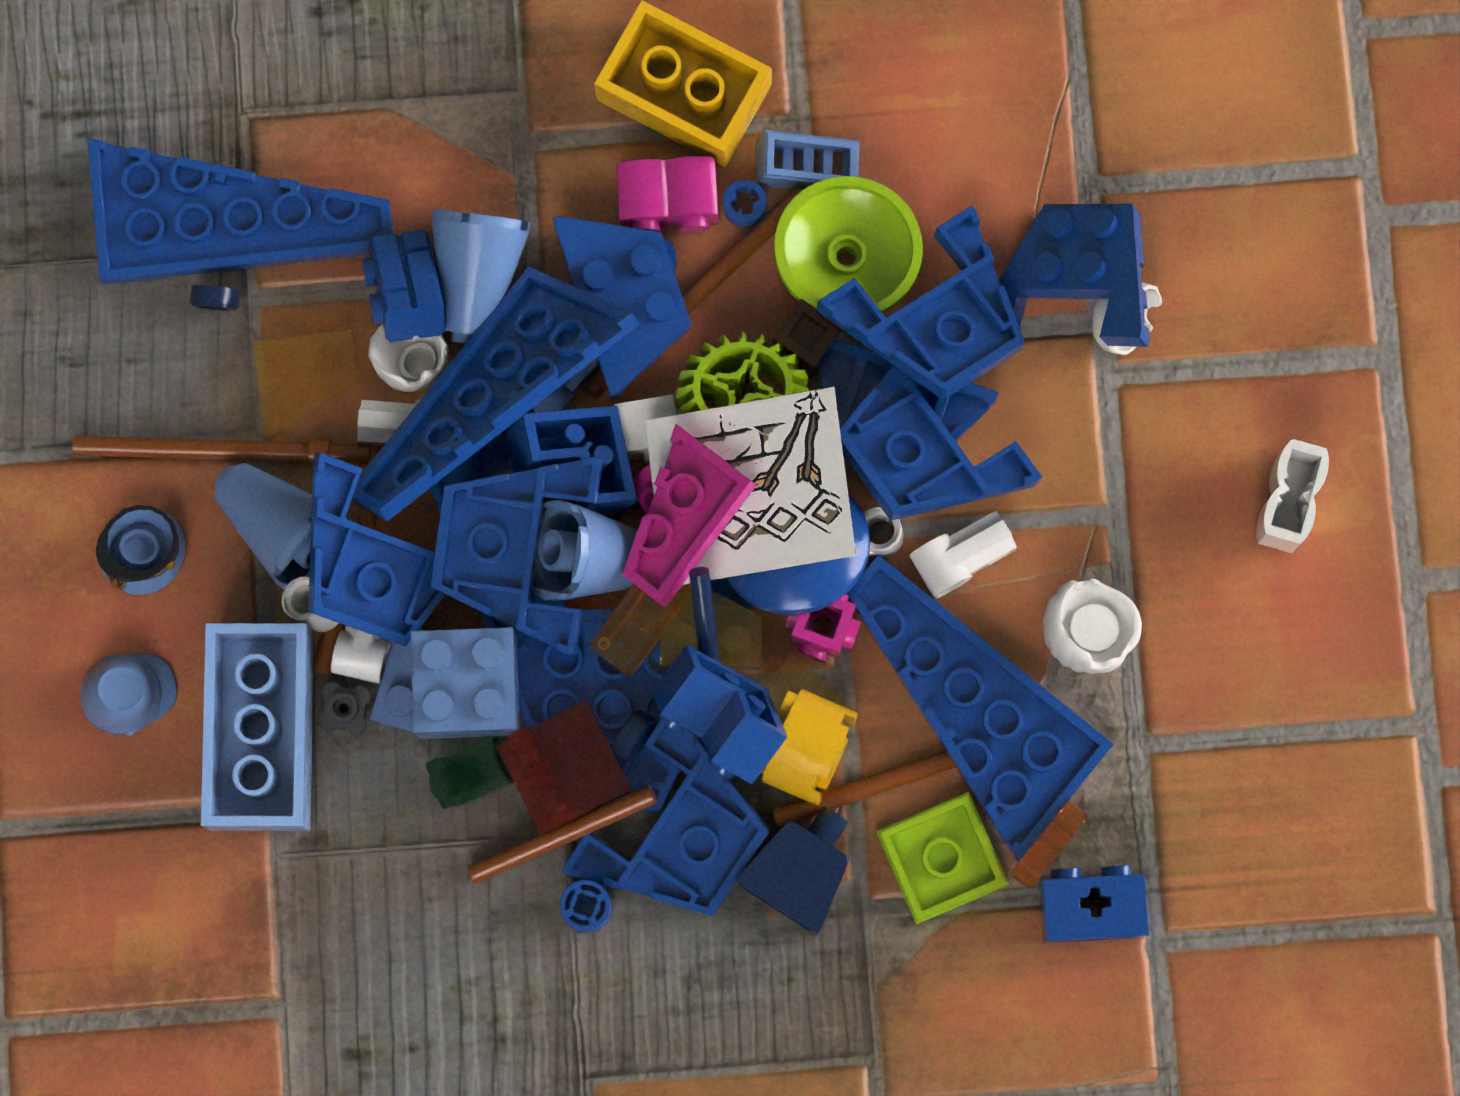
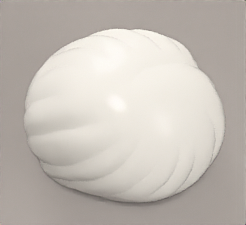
[1043,579,1142,674]

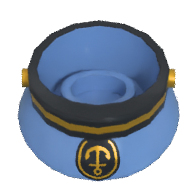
[96,505,186,595]

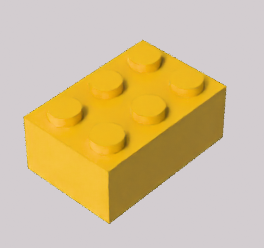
[594,0,772,168]

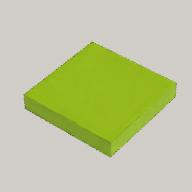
[876,792,1009,925]

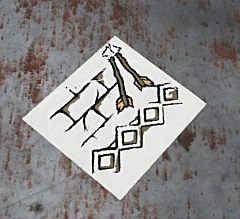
[645,387,856,585]

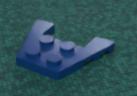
[999,204,1150,347]
[816,206,1025,400]
[840,365,1042,521]
[308,452,445,647]
[430,457,603,655]
[561,720,771,916]

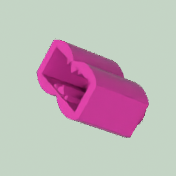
[616,156,719,233]

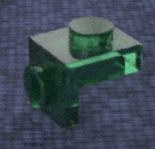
[426,736,515,809]

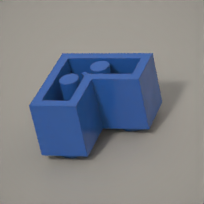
[506,406,637,520]
[652,644,787,784]

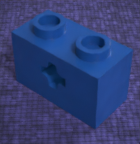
[1039,865,1149,944]

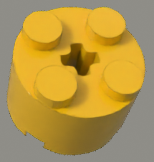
[761,689,858,806]

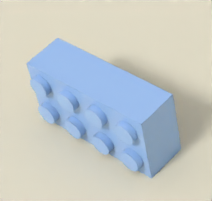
[201,623,314,831]

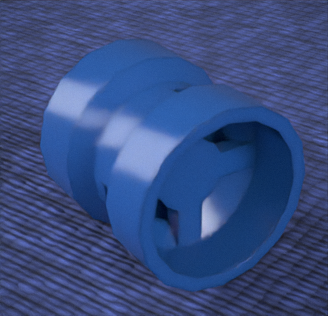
[560,880,613,933]

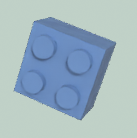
[411,627,520,739]

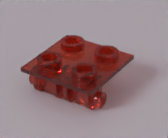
[496,701,632,836]

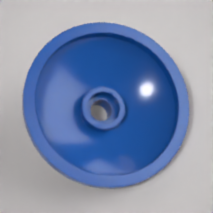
[727,494,870,615]

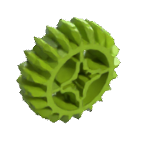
[675,331,810,415]

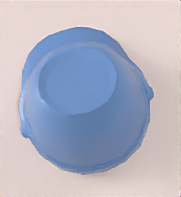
[80,654,177,736]

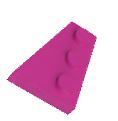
[622,424,757,607]

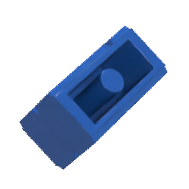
[362,229,445,342]

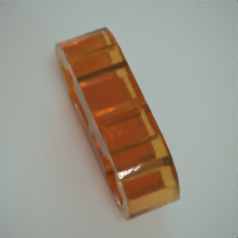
[1009,799,1089,889]

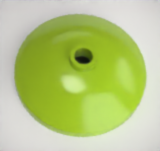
[774,176,923,313]

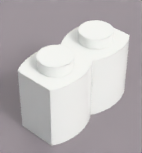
[1256,439,1329,553]

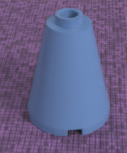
[431,209,531,343]
[214,463,352,590]
[532,500,637,601]

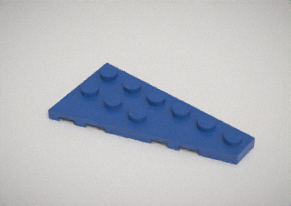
[87,138,394,285]
[352,266,640,521]
[847,555,1114,862]

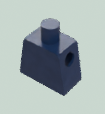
[736,807,850,936]

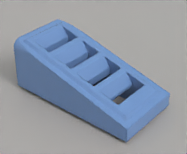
[754,130,860,189]

